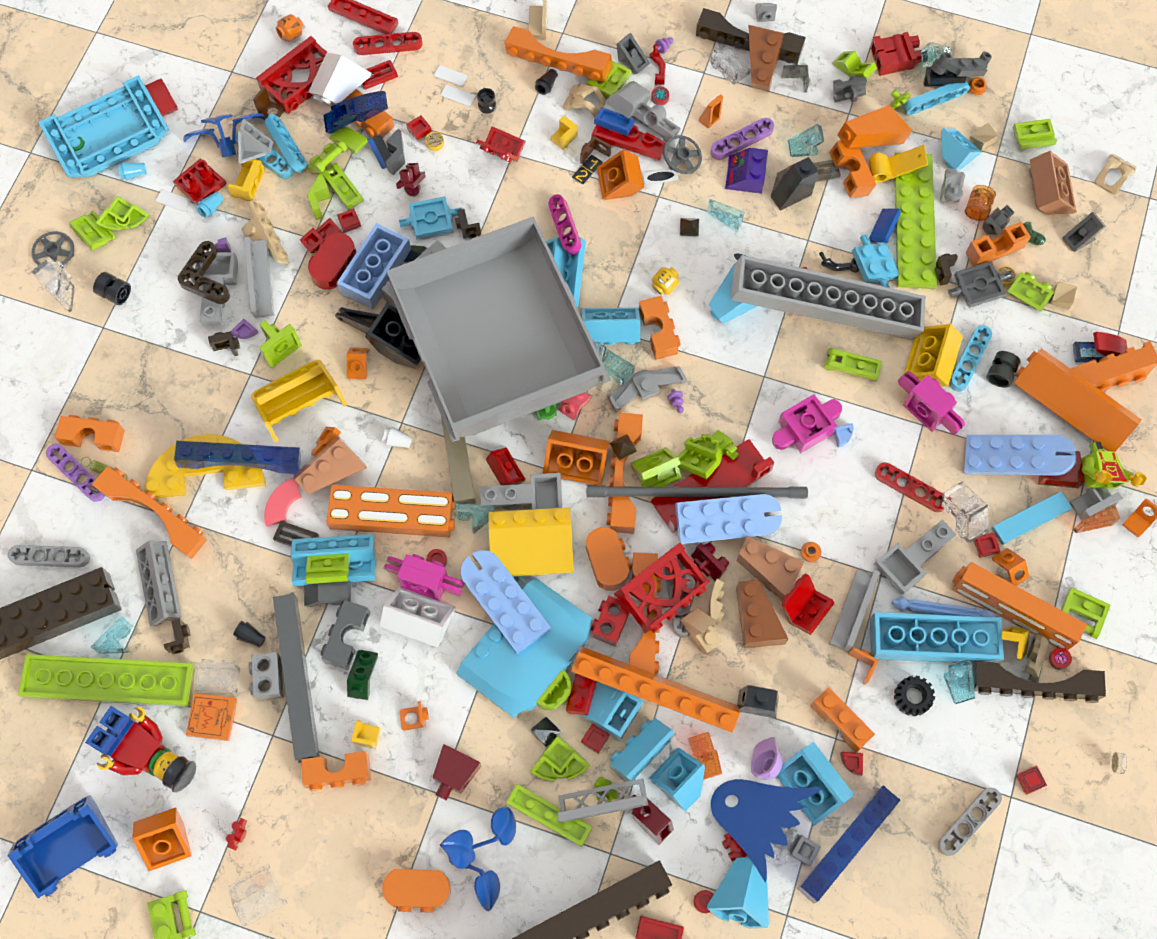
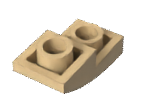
[709,579,726,627]

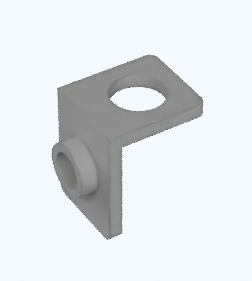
[755,3,777,22]

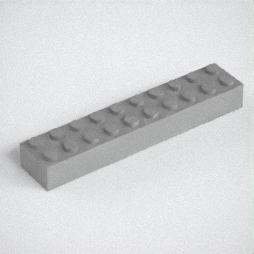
[731,255,926,340]

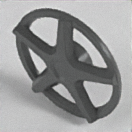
[663,135,702,174]
[32,231,74,270]

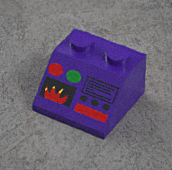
[725,148,768,194]

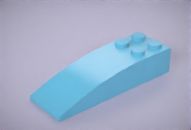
[870,612,1004,662]

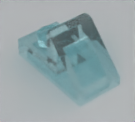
[921,42,950,68]
[788,124,824,157]
[453,504,495,534]
[91,616,134,654]
[944,660,975,704]

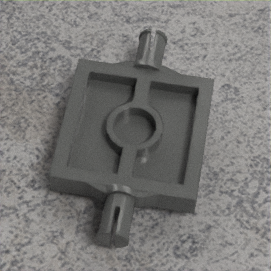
[948,261,1013,308]

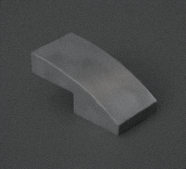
[770,827,821,866]

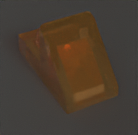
[688,732,722,780]

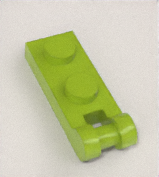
[322,163,364,210]
[824,348,882,381]

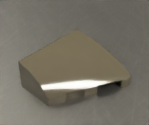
[1024,633,1049,682]

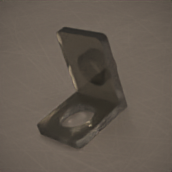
[781,64,809,93]

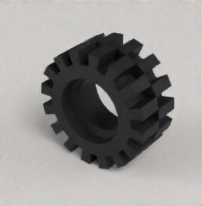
[894,675,935,716]

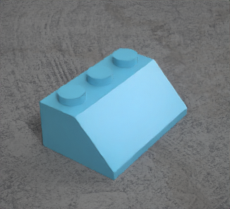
[581,308,640,345]
[610,718,675,782]
[777,742,854,826]

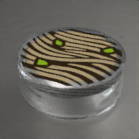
[1111,752,1127,774]

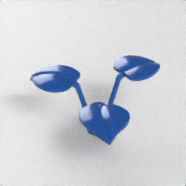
[183,113,265,158]
[440,807,516,911]

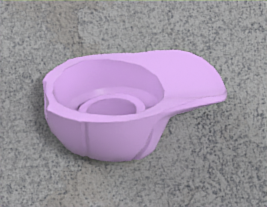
[751,737,783,780]

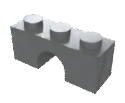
[321,600,371,670]

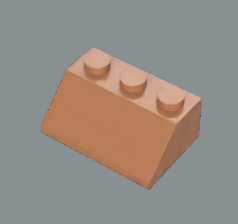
[1029,151,1077,215]

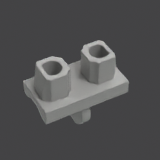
[940,168,965,203]

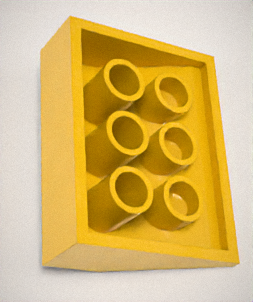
[489,507,574,576]

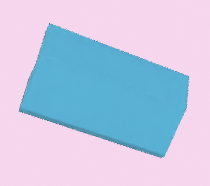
[546,237,586,309]
[291,534,376,586]

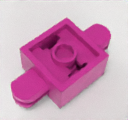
[898,371,965,434]
[772,394,842,454]
[383,554,465,601]

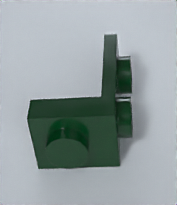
[347,650,378,700]

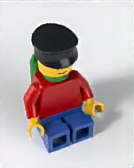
[85,706,196,792]

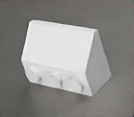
[379,587,456,647]

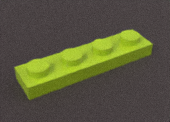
[506,784,593,847]

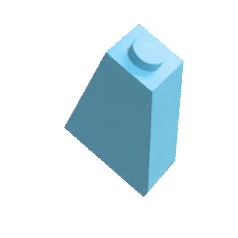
[709,264,758,324]
[707,856,769,929]

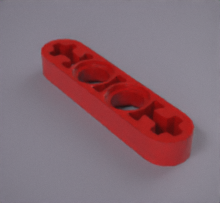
[353,32,423,55]
[875,462,948,512]

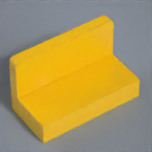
[1001,626,1030,659]

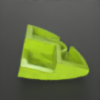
[95,196,150,231]
[530,735,590,781]

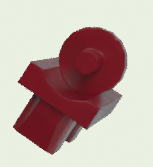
[396,163,426,196]
[691,542,729,582]

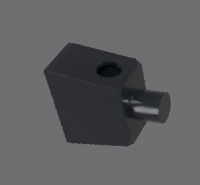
[737,685,779,719]

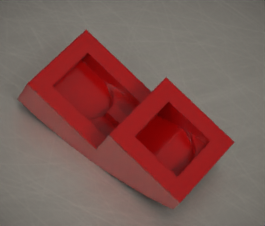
[145,78,178,117]
[299,218,343,254]
[1093,332,1128,356]

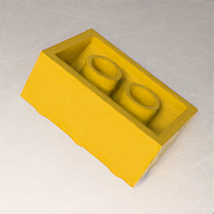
[904,324,963,387]

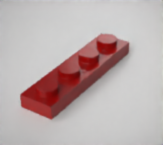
[328,0,398,34]

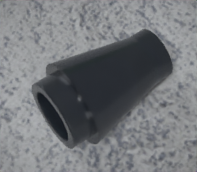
[535,69,558,95]
[233,621,266,648]

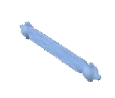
[892,596,997,618]

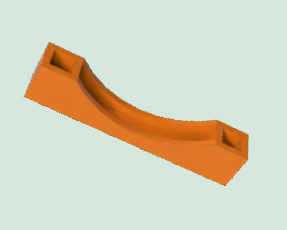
[504,26,613,82]
[607,413,643,534]
[92,466,207,559]
[629,552,661,674]

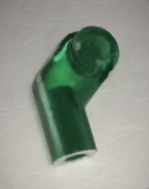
[1023,222,1046,245]

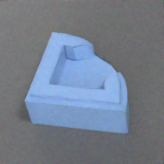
[834,423,854,448]

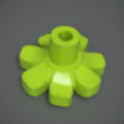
[890,89,911,109]
[594,777,619,801]

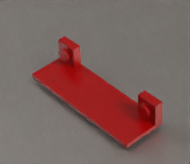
[651,439,774,533]

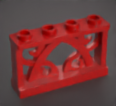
[256,36,328,114]
[614,542,710,633]

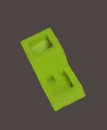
[832,51,877,79]
[307,173,331,220]

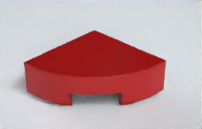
[840,751,863,776]

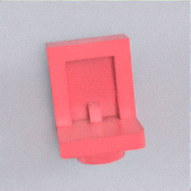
[558,392,591,420]

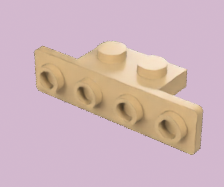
[241,201,290,265]

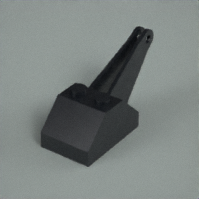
[335,303,421,369]

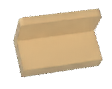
[528,0,547,40]

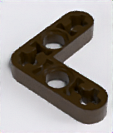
[178,241,230,304]

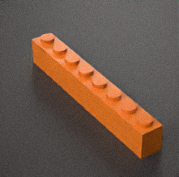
[571,646,740,733]

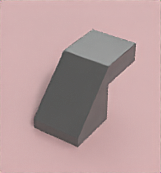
[386,129,405,175]
[304,581,351,607]

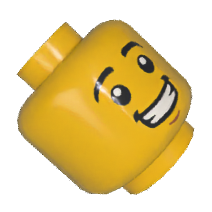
[651,267,680,295]

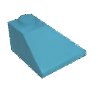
[941,128,982,170]
[649,748,705,812]

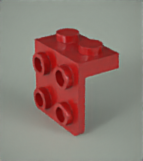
[476,126,526,163]
[782,573,835,635]

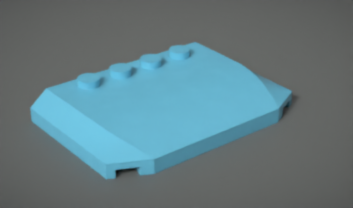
[38,75,169,178]
[456,578,593,718]

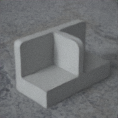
[1070,488,1123,523]

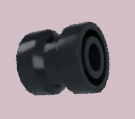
[477,88,496,114]

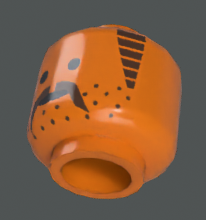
[276,14,303,42]

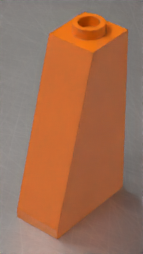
[837,105,913,148]

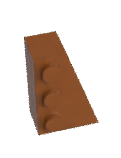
[748,25,784,92]
[736,580,788,648]

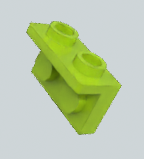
[1008,271,1054,312]

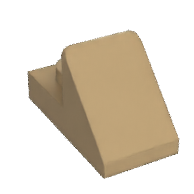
[681,608,722,654]

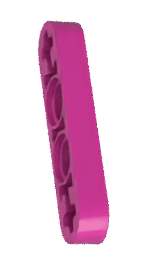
[548,194,582,254]

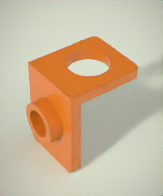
[346,348,369,379]
[1122,499,1157,537]
[992,548,1029,586]
[848,647,879,685]
[399,701,429,731]

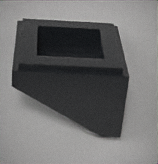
[531,717,561,747]

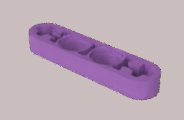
[711,118,774,160]
[46,444,105,502]

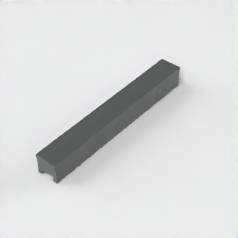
[273,592,320,763]

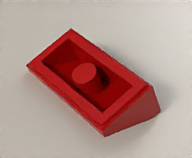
[486,447,526,485]

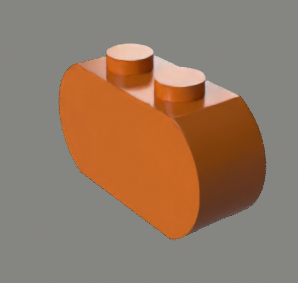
[585,527,632,591]
[382,869,451,913]

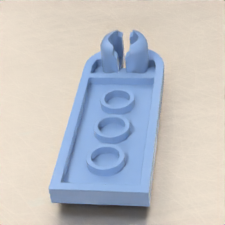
[964,435,1076,475]
[675,494,782,544]
[461,550,551,654]

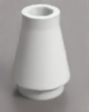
[382,427,413,448]

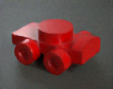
[226,818,247,851]
[722,833,748,862]

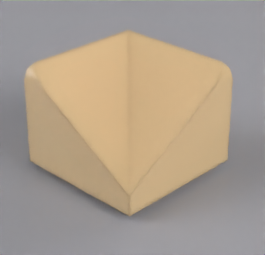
[970,123,999,151]
[1050,282,1077,309]

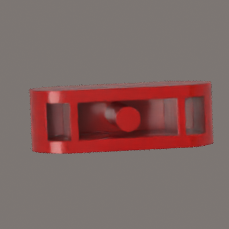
[308,233,357,290]

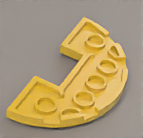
[144,434,266,499]

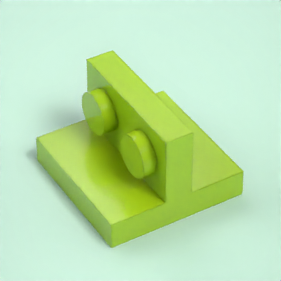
[259,320,302,369]
[630,447,682,487]

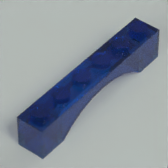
[174,441,301,474]
[797,785,901,904]

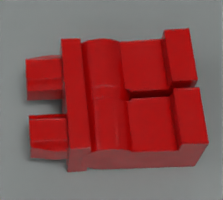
[870,32,925,76]

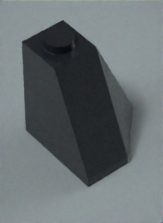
[771,157,819,211]

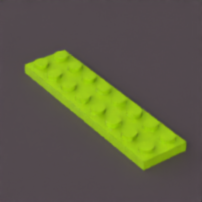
[894,152,937,289]
[18,654,194,707]

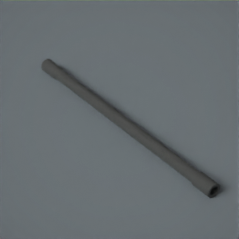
[586,485,808,499]

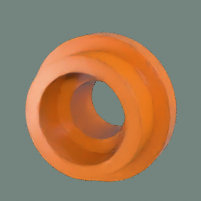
[969,77,987,95]
[801,542,822,562]

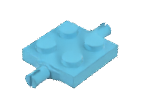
[399,196,462,239]
[851,234,899,288]

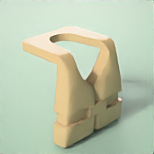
[563,84,606,118]
[1095,153,1137,194]

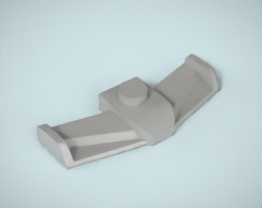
[608,366,686,413]

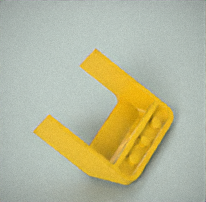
[251,360,347,442]

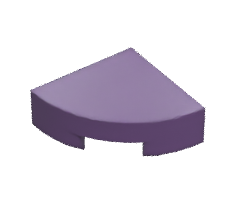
[214,238,231,253]
[231,319,259,339]

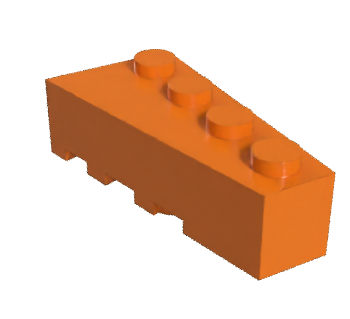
[1070,341,1157,391]

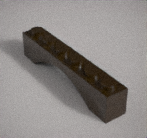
[696,8,806,65]
[971,661,1106,703]

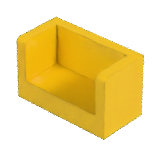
[227,159,265,201]

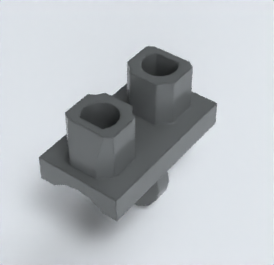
[833,75,867,102]
[983,205,1014,234]

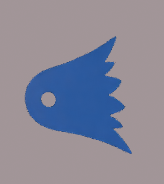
[710,779,822,882]

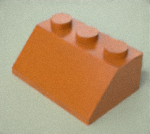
[543,430,610,485]

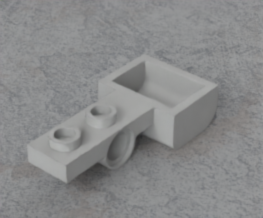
[606,81,681,139]
[195,252,238,325]
[480,473,562,510]
[874,519,957,595]

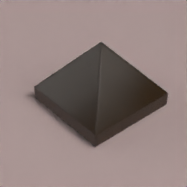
[680,218,699,236]
[610,434,637,460]

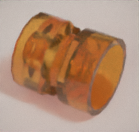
[964,185,996,221]

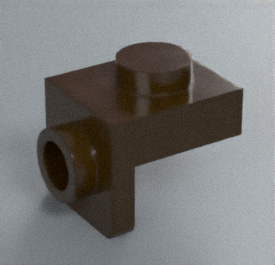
[455,209,481,239]
[935,254,958,286]
[208,331,240,356]
[164,619,191,654]

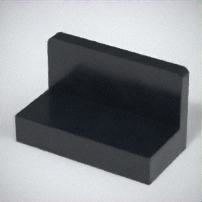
[923,67,967,87]

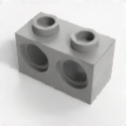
[249,652,283,701]

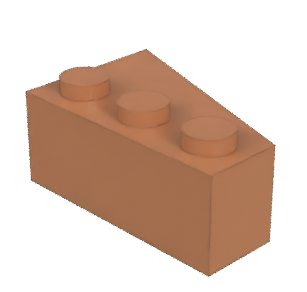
[293,435,367,494]
[736,536,804,602]

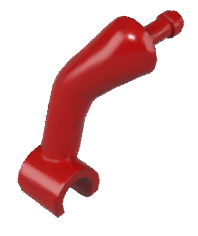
[649,44,666,85]

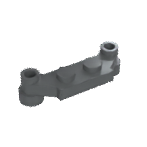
[931,51,992,77]

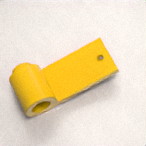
[869,144,928,183]

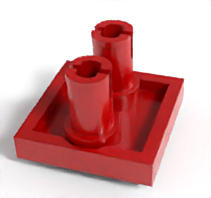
[173,158,227,205]

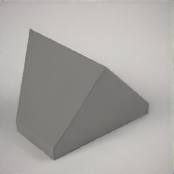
[238,119,274,164]

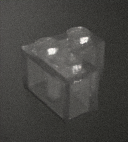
[942,481,989,543]

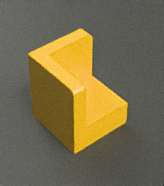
[550,116,578,150]
[351,720,381,749]

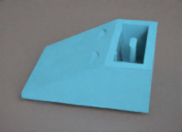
[566,682,644,741]

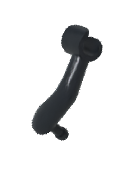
[819,252,859,273]

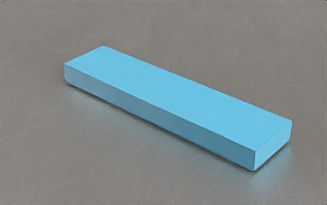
[991,491,1072,545]

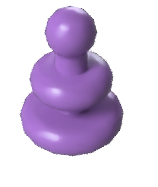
[655,37,674,54]
[667,389,684,413]

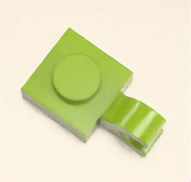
[712,430,739,460]

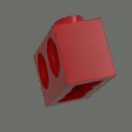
[590,595,630,647]

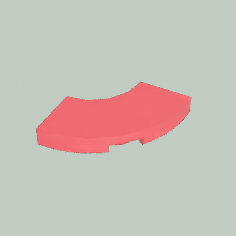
[264,478,301,526]

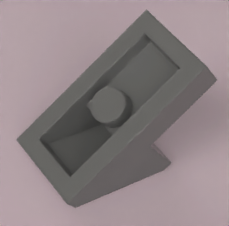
[616,33,650,75]
[1062,212,1106,252]

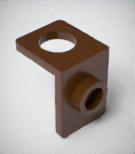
[253,87,285,118]
[580,136,611,164]

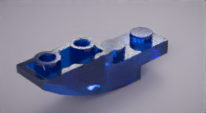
[323,91,388,134]

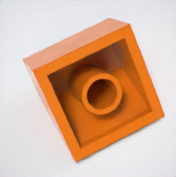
[597,150,644,200]
[132,807,192,871]

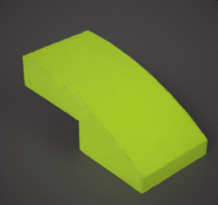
[329,125,368,155]

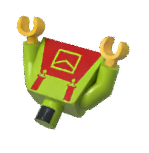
[1082,442,1147,489]

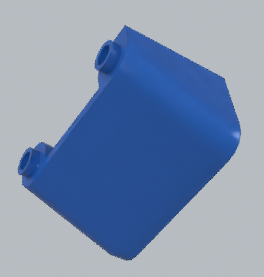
[7,795,118,898]

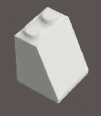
[308,53,372,105]

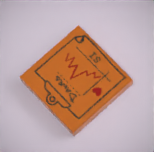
[186,693,237,741]

